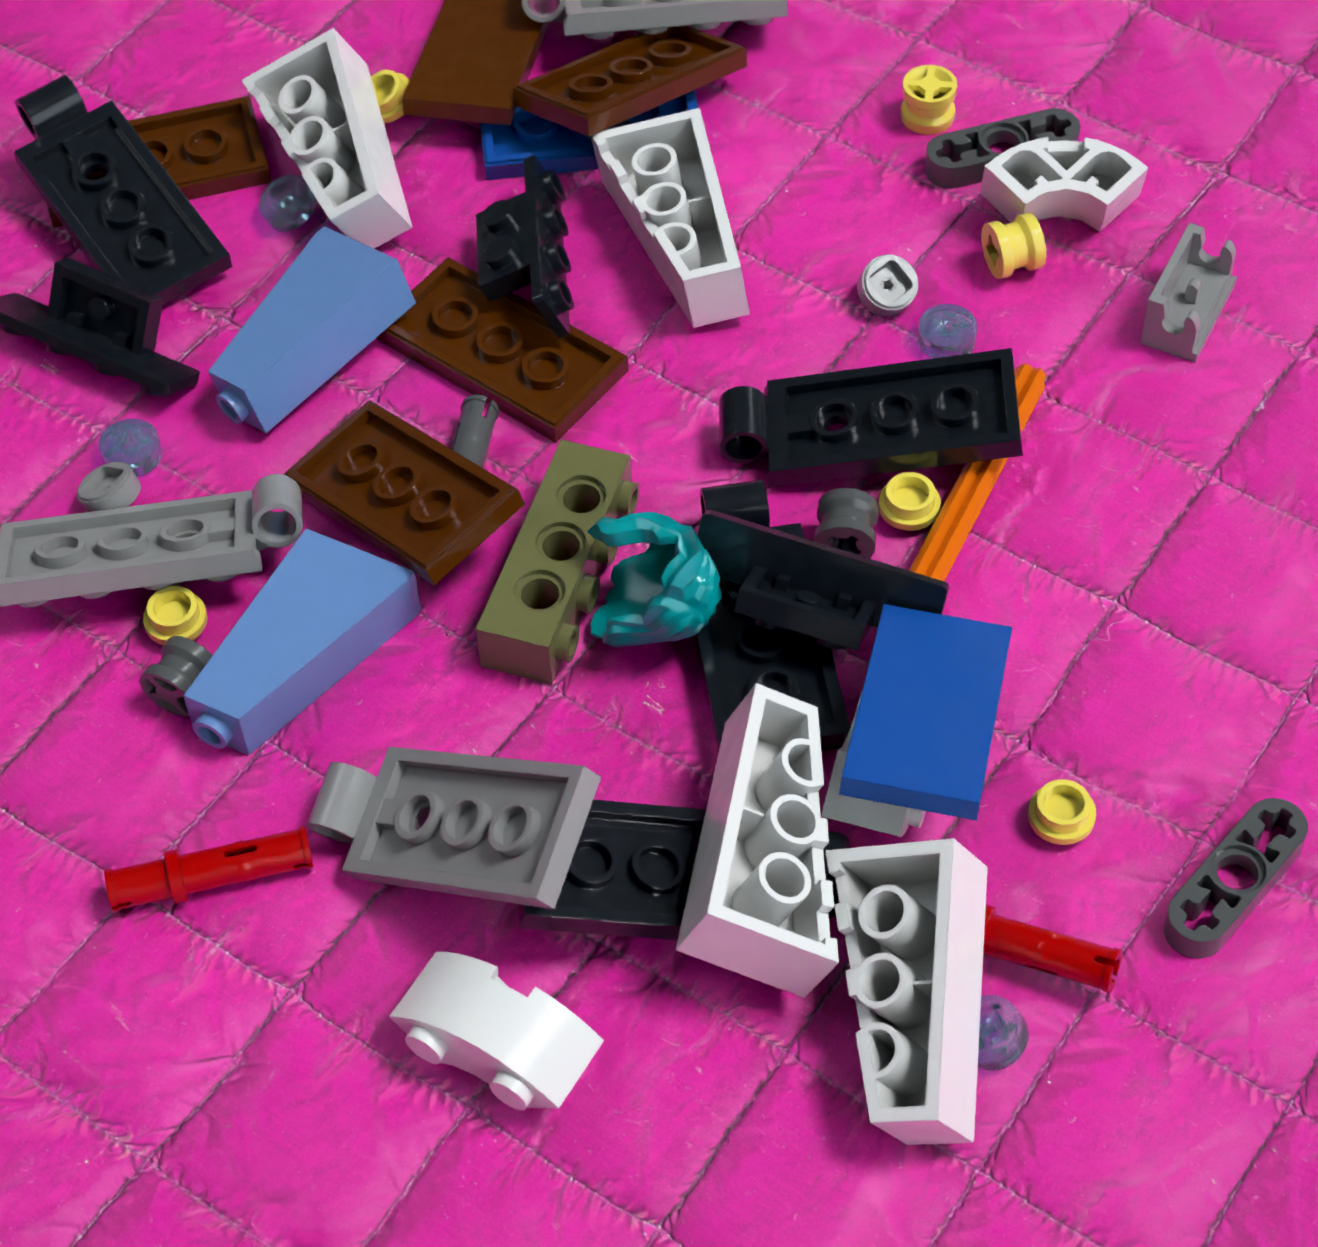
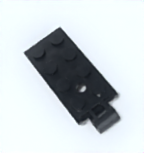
[14,74,232,306]
[719,348,1023,488]
[694,480,850,753]
[519,799,851,940]

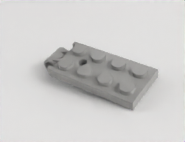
[521,0,788,39]
[0,474,303,607]
[306,747,601,909]

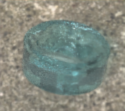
[259,174,317,232]
[918,304,978,358]
[99,419,162,477]
[978,995,1029,1071]

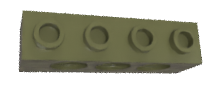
[475,439,640,684]

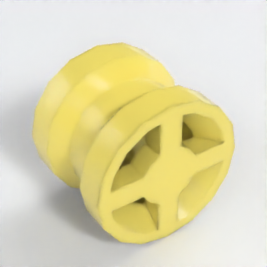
[900,65,958,135]
[981,212,1046,279]

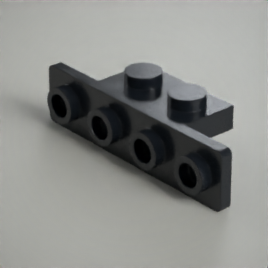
[476,155,574,338]
[0,258,200,397]
[697,510,949,651]

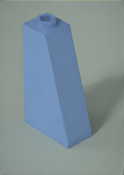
[208,226,416,433]
[183,528,421,755]

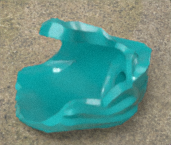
[587,512,722,648]

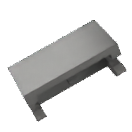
[1140,223,1237,363]

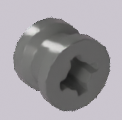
[814,488,879,558]
[139,636,213,717]

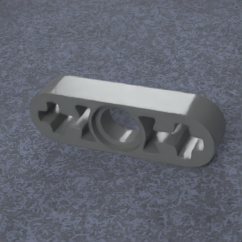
[925,108,1080,188]
[1164,798,1308,959]

